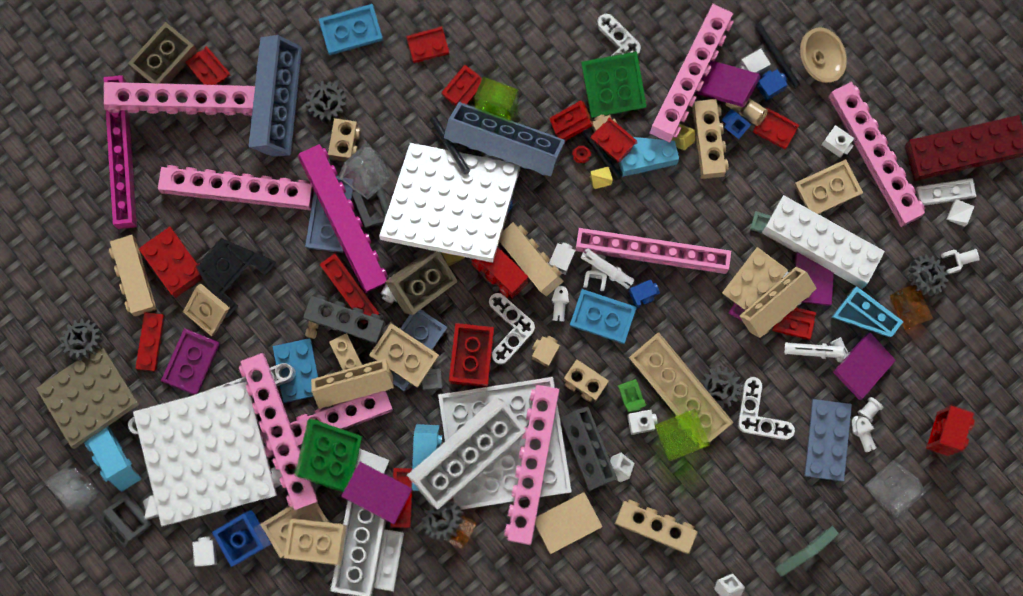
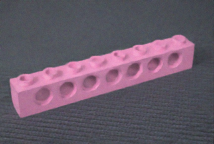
[650,4,734,143]
[104,82,255,116]
[829,82,925,227]
[158,165,314,210]
[575,228,731,274]
[239,353,318,510]
[504,385,559,545]
[261,391,393,459]

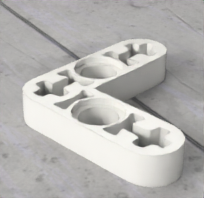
[597,14,641,56]
[489,293,535,365]
[738,377,795,440]

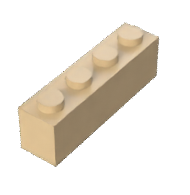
[499,222,564,296]
[109,235,157,316]
[740,267,817,338]
[311,358,394,409]

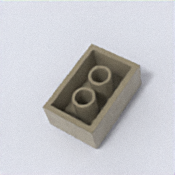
[128,22,197,84]
[385,250,458,315]

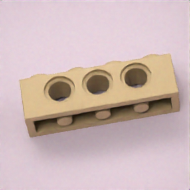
[692,99,729,179]
[615,500,698,554]

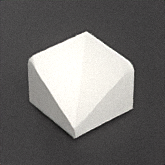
[947,200,974,226]
[610,453,635,482]
[143,495,159,520]
[715,573,745,596]

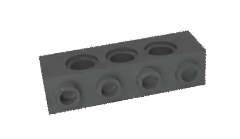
[303,294,386,344]
[560,407,617,491]

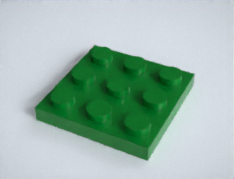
[581,51,647,118]
[294,418,362,492]

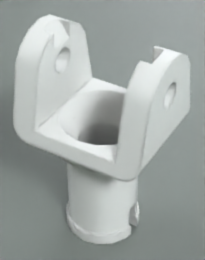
[940,249,980,275]
[583,254,607,291]
[552,286,569,321]
[851,416,876,452]

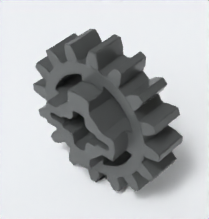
[305,81,347,122]
[908,254,949,296]
[60,319,103,361]
[700,366,743,409]
[422,499,464,542]

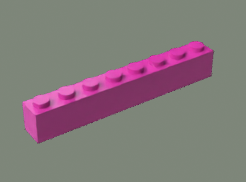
[104,75,137,229]
[298,144,388,293]

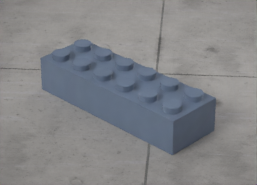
[249,35,302,157]
[444,102,565,177]

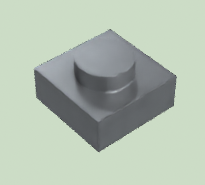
[422,368,442,390]

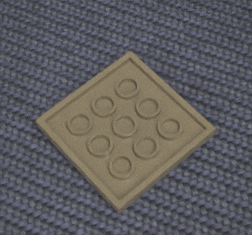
[36,345,140,449]

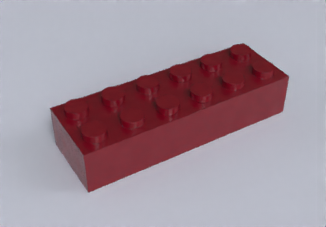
[905,115,1023,181]

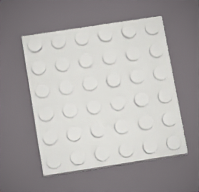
[380,143,520,262]
[438,377,572,510]
[133,381,277,526]

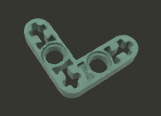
[775,526,839,577]

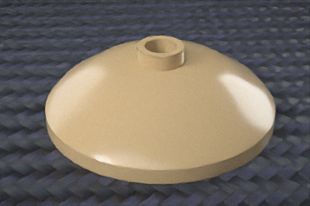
[800,28,847,83]

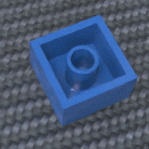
[212,510,271,567]

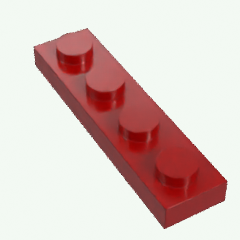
[320,254,380,326]

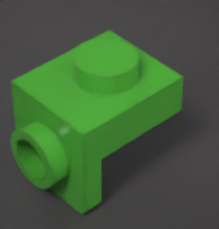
[618,379,646,412]

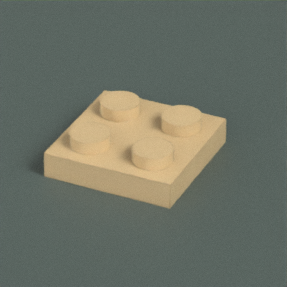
[183,284,230,336]

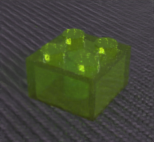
[475,77,518,120]
[655,409,710,461]

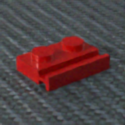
[406,27,450,63]
[185,46,231,85]
[441,65,486,106]
[549,100,593,141]
[753,107,799,150]
[591,117,638,163]
[772,307,816,340]

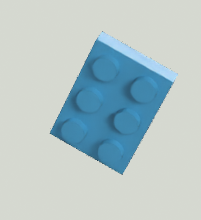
[319,4,383,55]
[570,289,636,344]
[273,338,318,403]

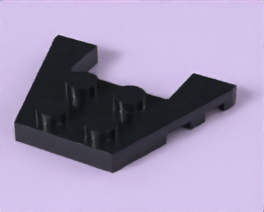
[195,238,277,318]

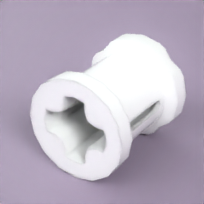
[858,397,883,423]

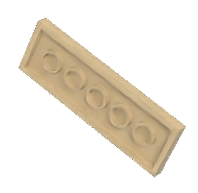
[629,333,734,447]

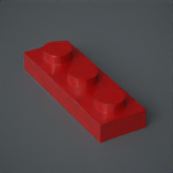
[135,312,165,372]
[391,468,413,528]

